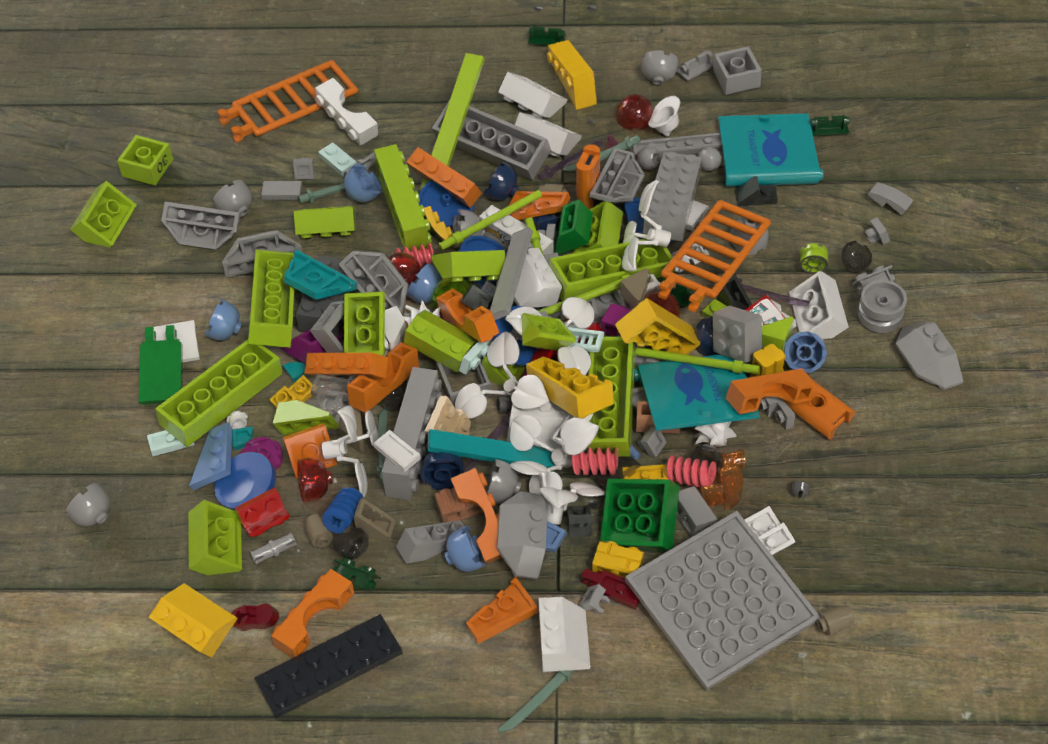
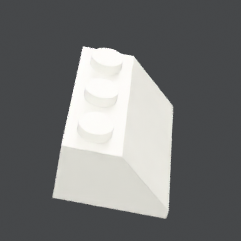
[498,72,567,119]
[515,112,582,157]
[514,248,562,308]
[789,271,849,339]
[507,400,569,449]
[539,597,590,672]

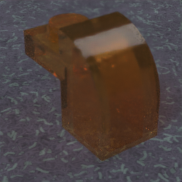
[700,466,744,510]

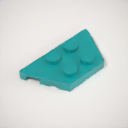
[284,250,357,300]

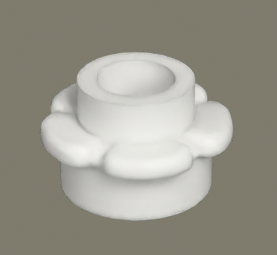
[227,411,248,429]

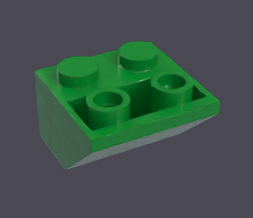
[554,200,593,255]

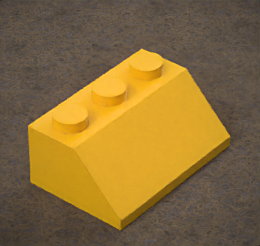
[149,583,238,658]

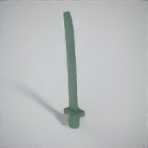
[563,135,641,172]
[298,178,379,204]
[377,407,388,484]
[498,670,574,733]

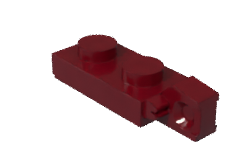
[581,568,640,610]

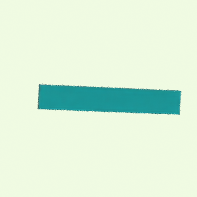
[428,429,556,472]

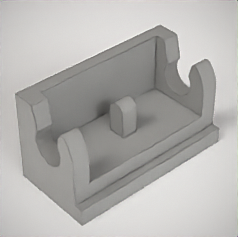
[676,486,717,538]

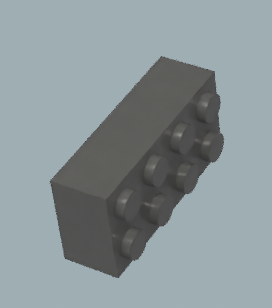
[296,256,355,336]

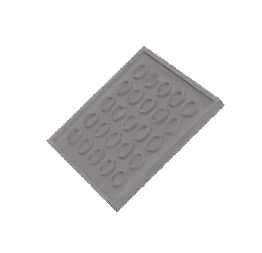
[625,511,820,691]

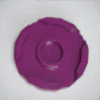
[240,437,283,471]

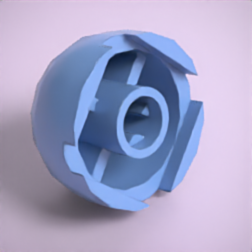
[344,164,382,203]
[406,263,444,304]
[205,299,242,341]
[784,331,827,373]
[444,525,486,572]

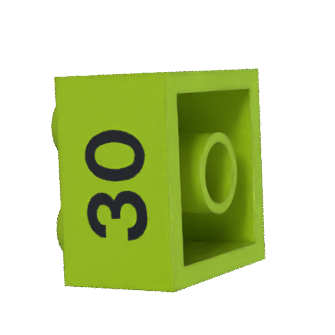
[117,135,173,186]

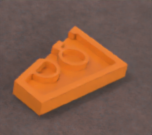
[508,191,570,220]
[466,577,539,644]

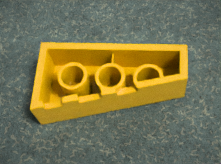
[547,40,597,110]
[615,298,700,355]
[526,357,614,419]

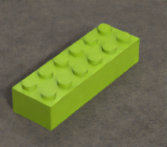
[374,144,432,252]
[549,239,675,301]
[248,249,294,347]
[586,337,635,457]
[155,340,282,447]

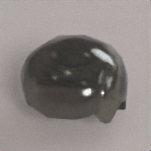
[841,240,872,273]
[381,383,407,411]
[690,444,723,477]
[333,527,369,560]

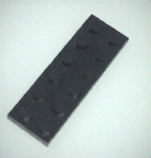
[254,614,403,719]

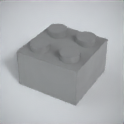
[713,46,762,95]
[713,306,762,363]

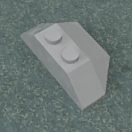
[590,148,644,205]
[161,202,240,250]
[222,230,302,277]
[339,251,409,314]
[895,320,963,390]
[497,491,548,580]

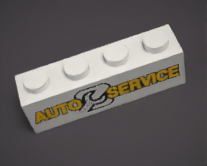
[479,205,554,255]

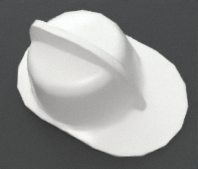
[648,96,680,137]

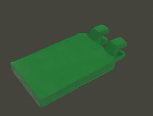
[139,325,183,405]

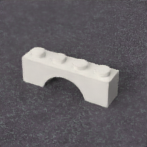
[315,78,378,146]

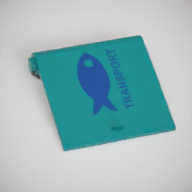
[718,113,823,187]
[634,354,760,431]

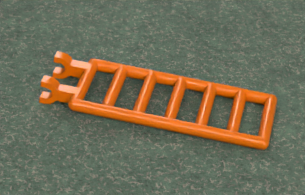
[217,60,358,143]
[658,200,771,313]

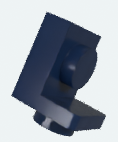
[531,214,558,231]

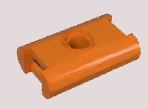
[576,144,600,210]
[781,379,855,439]

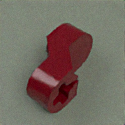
[231,603,279,631]

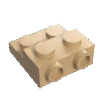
[425,396,471,435]

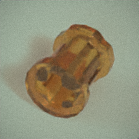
[720,449,746,472]

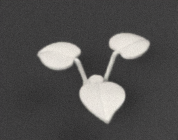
[622,180,671,271]
[505,297,594,375]
[455,332,550,419]
[322,406,378,497]
[510,415,599,501]
[510,461,606,524]

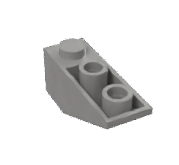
[396,520,464,564]

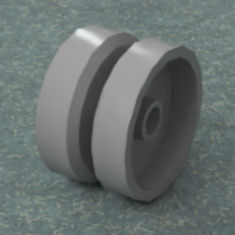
[858,280,907,333]

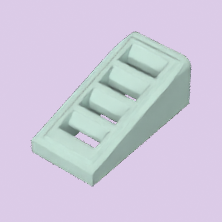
[567,327,604,352]

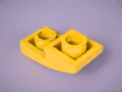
[424,206,452,241]
[269,375,318,408]

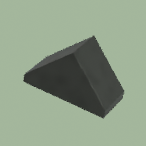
[717,273,752,310]

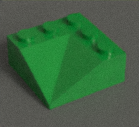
[600,479,680,552]

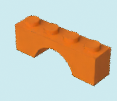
[406,147,482,208]
[436,288,499,343]
[347,342,419,413]
[304,353,388,379]
[726,368,816,414]
[451,468,502,564]
[271,569,355,658]

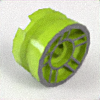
[800,243,828,274]

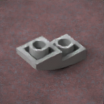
[867,182,914,215]
[759,396,795,430]

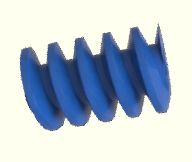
[322,487,364,534]

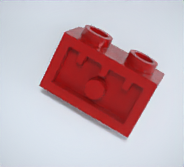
[235,487,290,537]

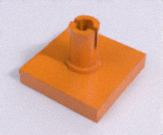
[283,423,338,479]

